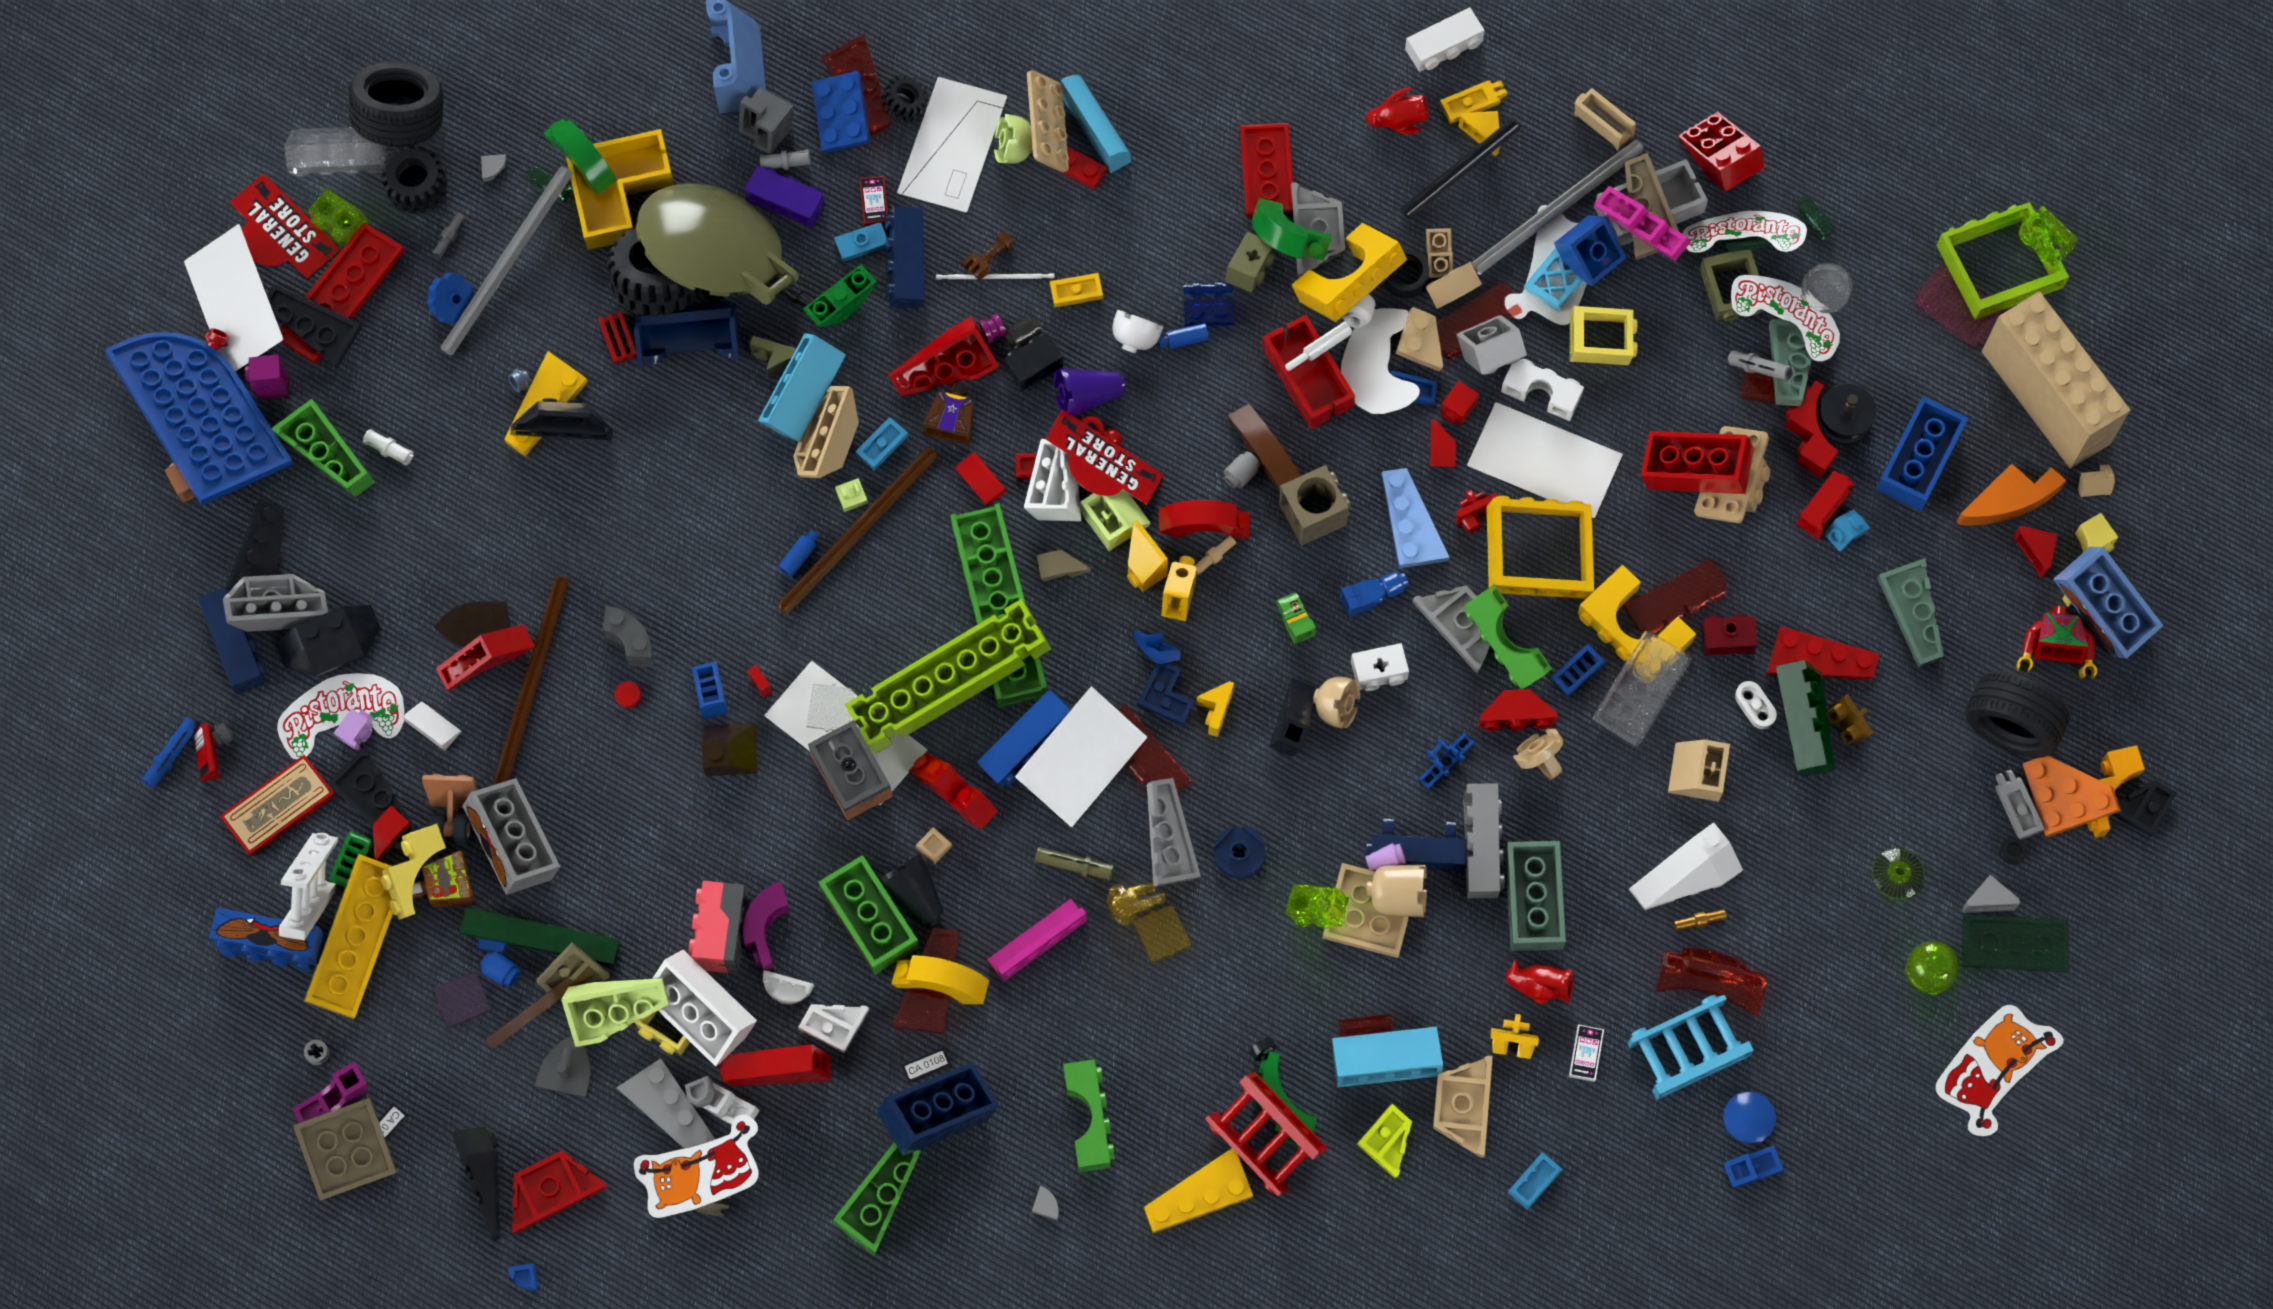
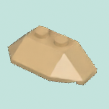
[793,386,859,478]

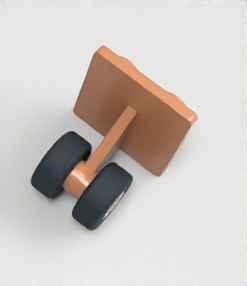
[422,774,478,845]

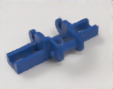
[1419,732,1475,790]

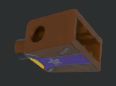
[922,383,974,446]

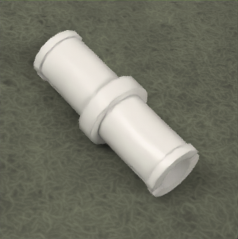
[363,429,413,466]

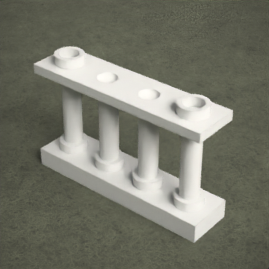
[279,833,338,940]

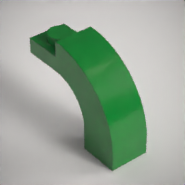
[543,119,617,195]
[1252,198,1331,260]

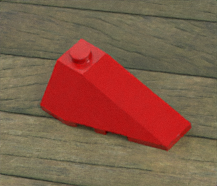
[889,316,1000,396]

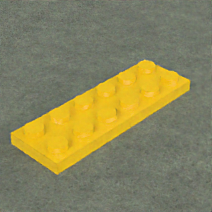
[304,854,393,1019]

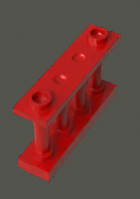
[1205,1072,1328,1196]

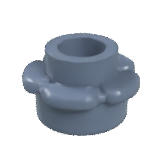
[508,368,531,393]

